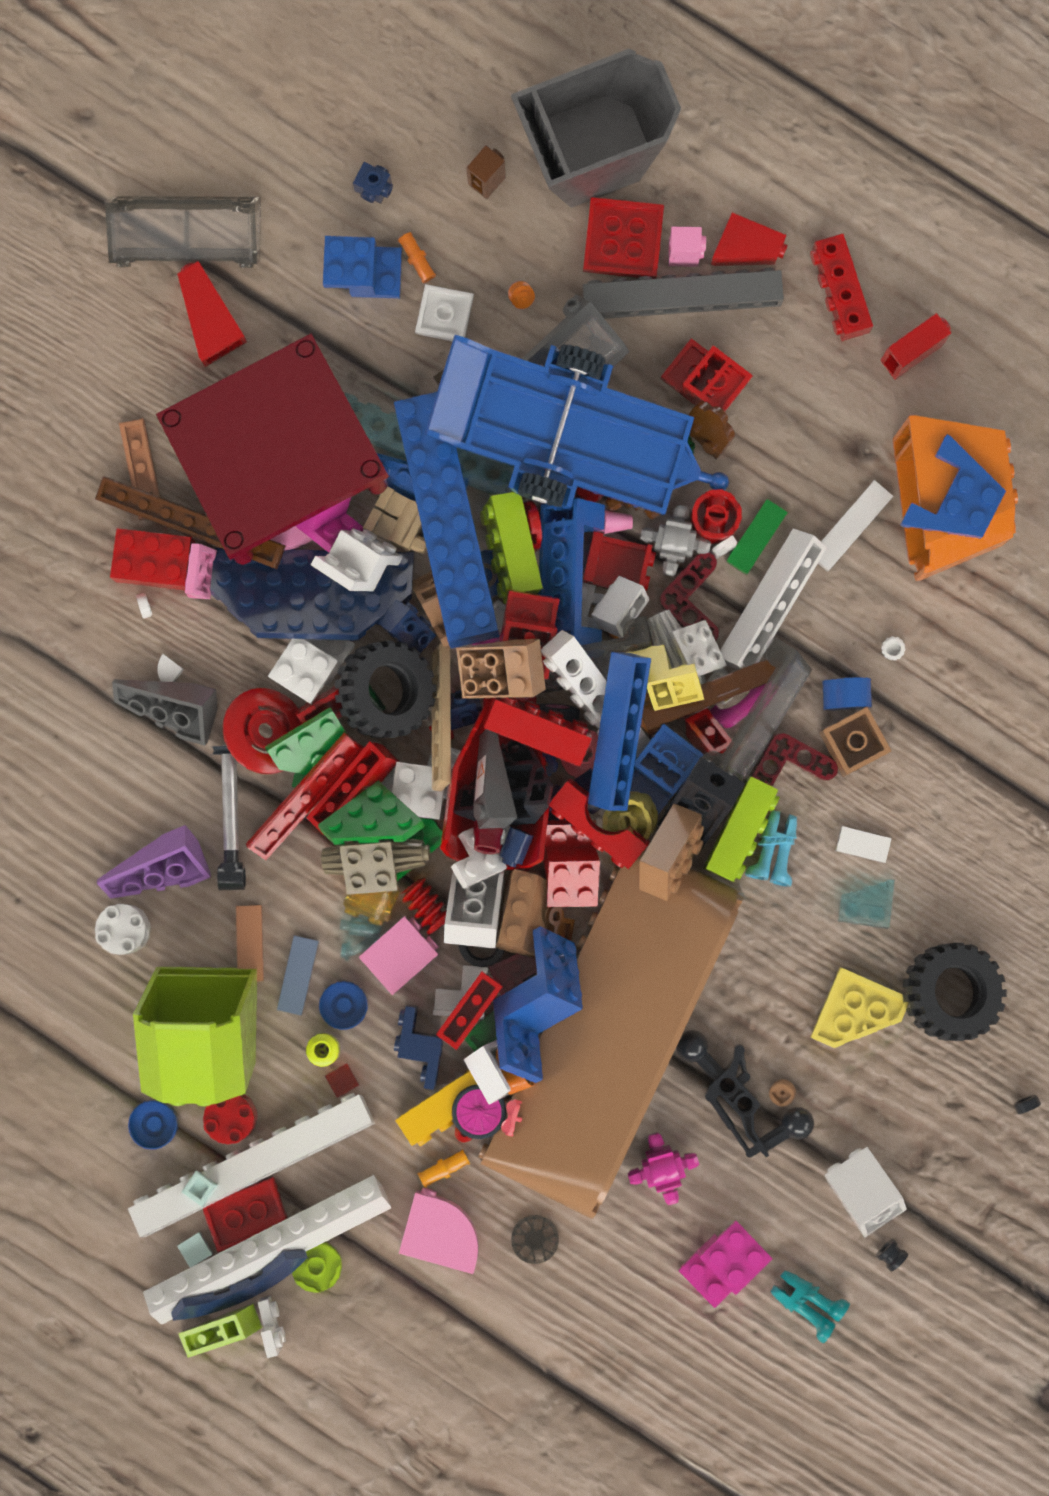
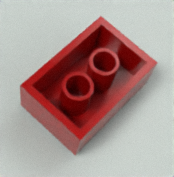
[110,528,196,591]

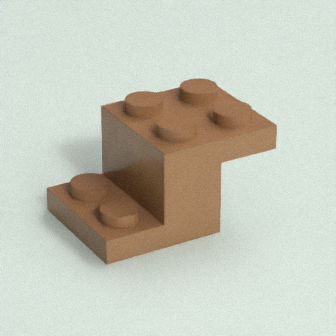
[412,571,449,647]

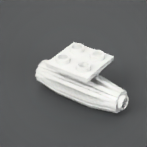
[647,610,727,714]

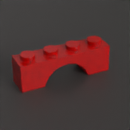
[549,778,650,870]

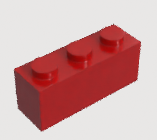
[436,971,503,1050]

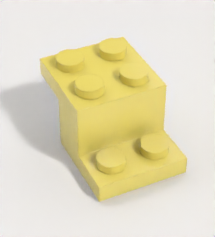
[625,644,704,711]

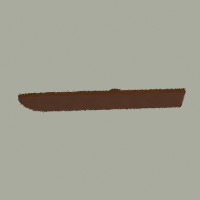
[642,659,784,730]

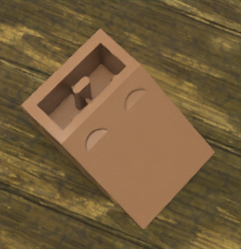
[456,639,546,698]

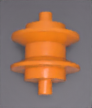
[508,281,535,309]

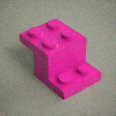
[296,497,364,552]
[678,1220,773,1309]

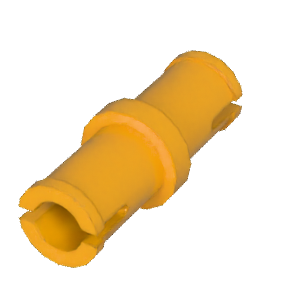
[417,1149,470,1188]

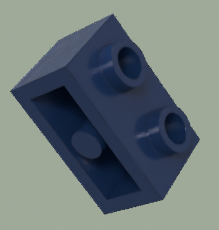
[378,599,436,656]

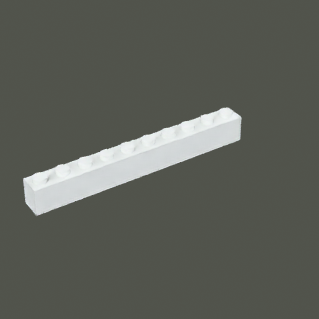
[128,1093,375,1237]
[143,1175,391,1325]

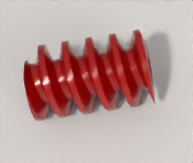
[401,877,447,935]

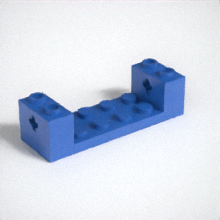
[538,498,605,656]

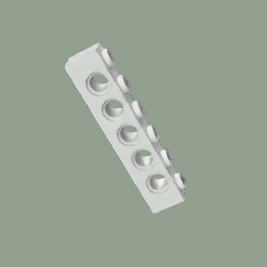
[541,630,650,759]

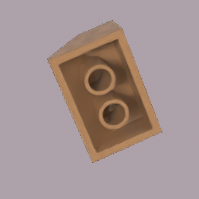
[495,869,550,959]

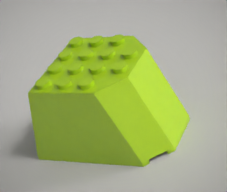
[133,967,257,1106]

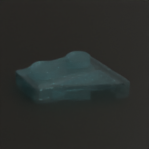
[838,879,895,929]

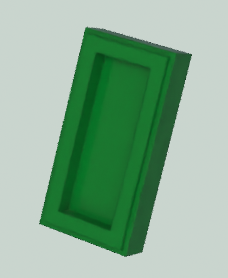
[464,1010,497,1052]

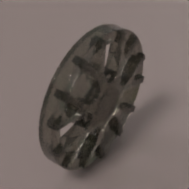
[511,1215,559,1264]

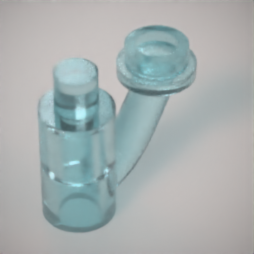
[340,917,382,961]

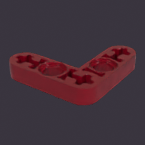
[660,553,719,641]
[751,733,838,786]

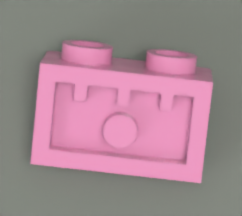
[185,544,217,599]

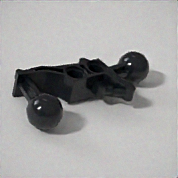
[676,1030,814,1158]

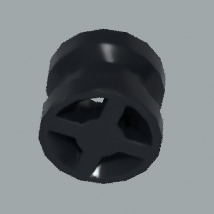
[876,1239,909,1272]

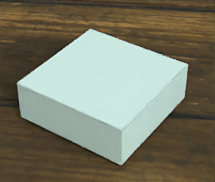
[182,1170,218,1207]
[177,1232,213,1268]

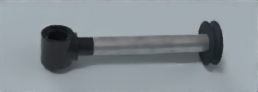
[210,744,246,891]

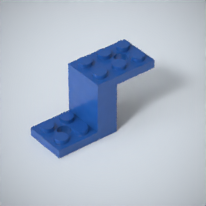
[493,926,583,1083]

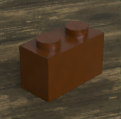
[466,145,506,200]

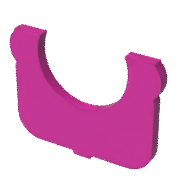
[709,681,775,728]

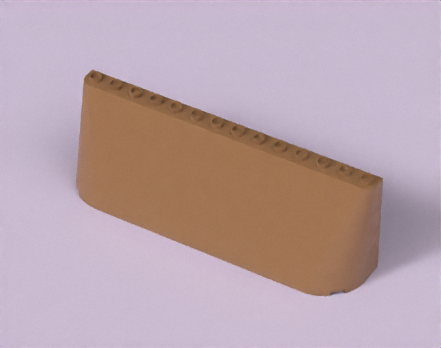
[478,847,744,1219]

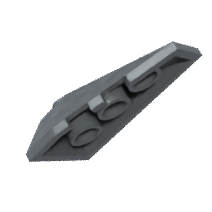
[112,679,218,746]

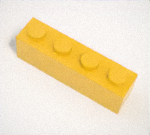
[395,1070,478,1146]

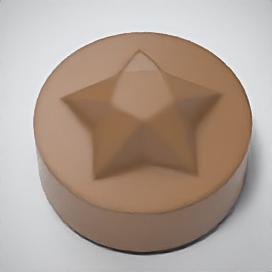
[769,1079,796,1107]

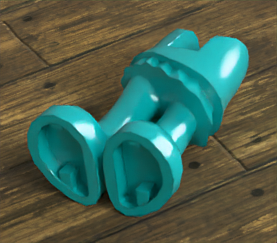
[770,1270,850,1343]

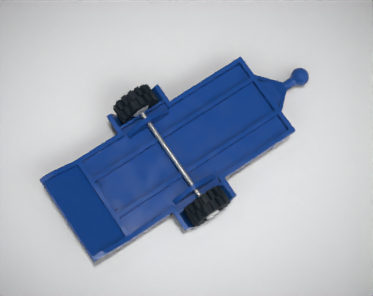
[425,335,729,515]

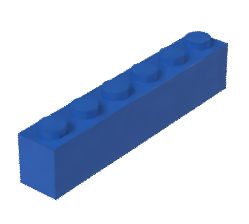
[588,652,651,811]

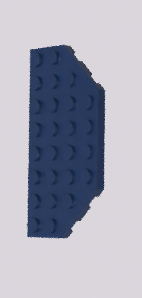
[210,548,414,640]

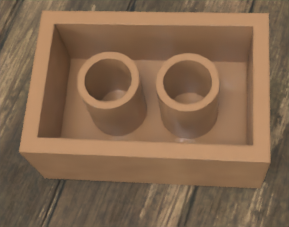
[639,804,704,901]

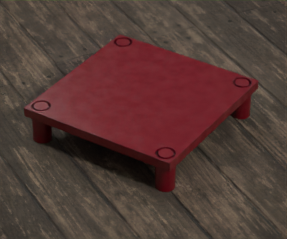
[156,334,389,565]

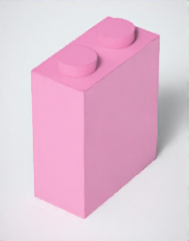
[359,916,439,995]

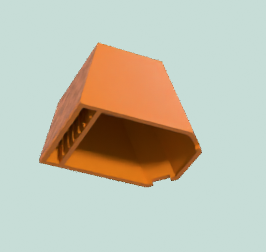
[892,415,1018,581]

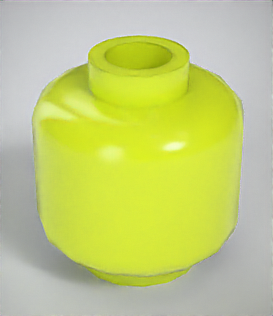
[306,1033,340,1067]

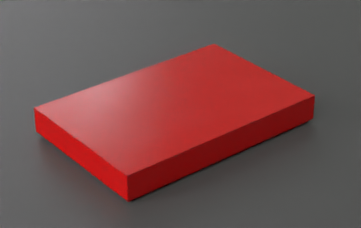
[202,1177,288,1253]

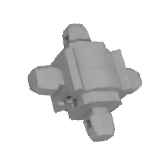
[640,505,711,576]

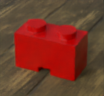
[294,686,342,725]

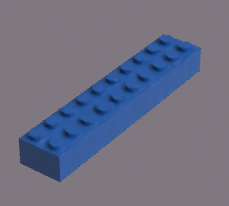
[394,392,500,649]

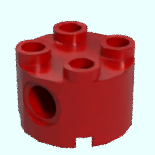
[690,489,742,544]
[203,1094,258,1145]

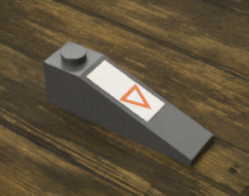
[473,729,517,829]

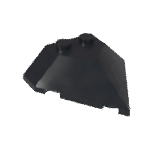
[454,739,553,825]

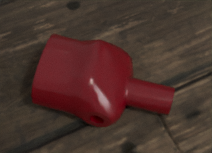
[473,820,503,855]

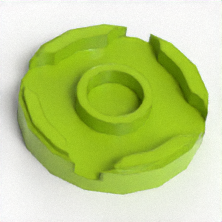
[292,1242,342,1293]

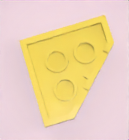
[810,967,909,1048]

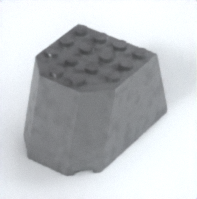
[511,49,681,208]

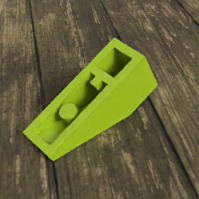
[179,1304,263,1358]

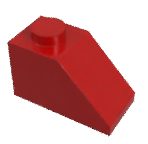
[685,708,735,758]

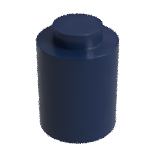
[499,827,534,867]

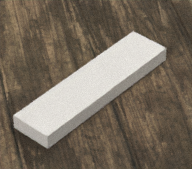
[818,480,893,572]

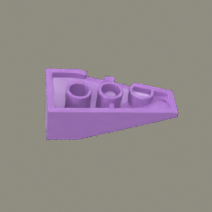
[97,825,211,899]

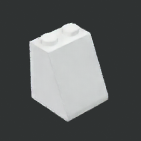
[825,1147,907,1238]

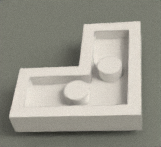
[451,828,507,889]
[258,1295,286,1358]

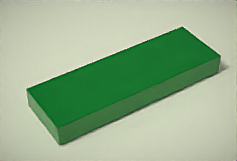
[726,499,788,575]

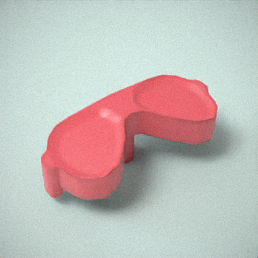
[501,1099,522,1137]

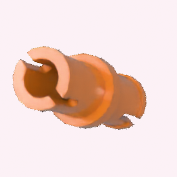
[398,232,436,283]

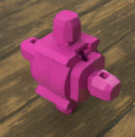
[627,1132,699,1205]

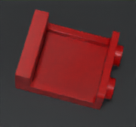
[583,531,656,591]

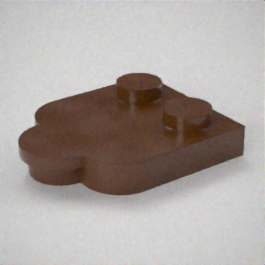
[688,401,735,460]

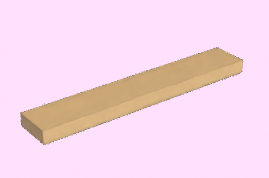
[432,643,451,792]

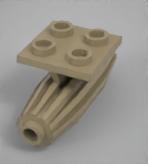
[321,839,430,895]

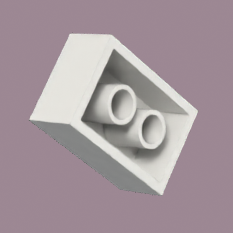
[444,871,504,948]

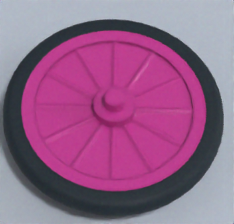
[452,1085,506,1139]

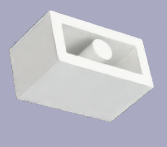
[591,576,650,638]

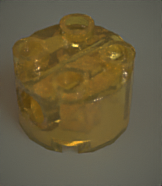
[342,890,400,925]

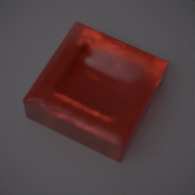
[325,1063,360,1098]

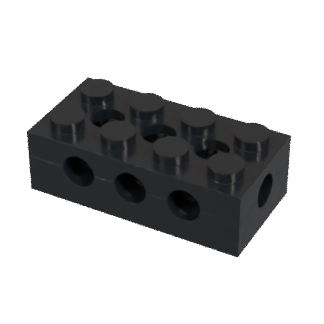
[657,757,745,850]

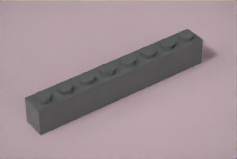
[583,268,784,320]

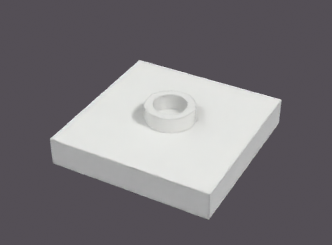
[415,284,474,341]

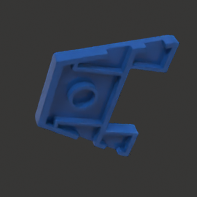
[900,434,1006,539]

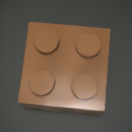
[819,707,892,777]

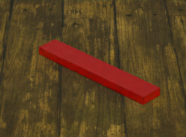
[246,732,364,860]

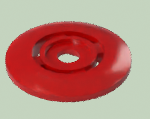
[223,688,301,774]

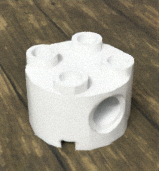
[95,904,151,955]

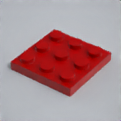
[583,197,664,279]

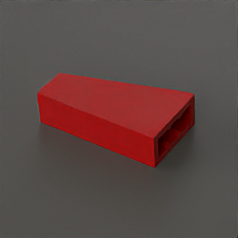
[177,261,247,367]

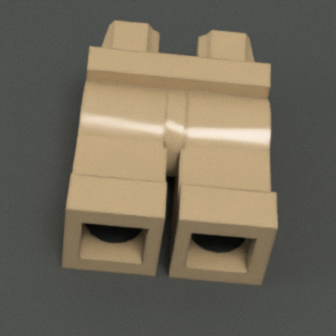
[363,486,427,554]

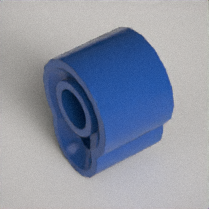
[822,677,872,711]

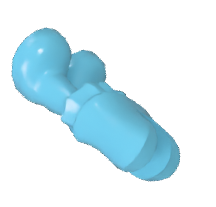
[745,810,797,887]

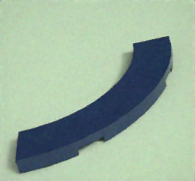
[171,1250,308,1321]

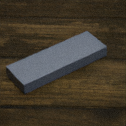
[277,936,319,1016]

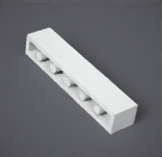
[720,529,827,670]

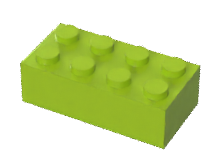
[480,492,543,604]
[703,776,780,882]

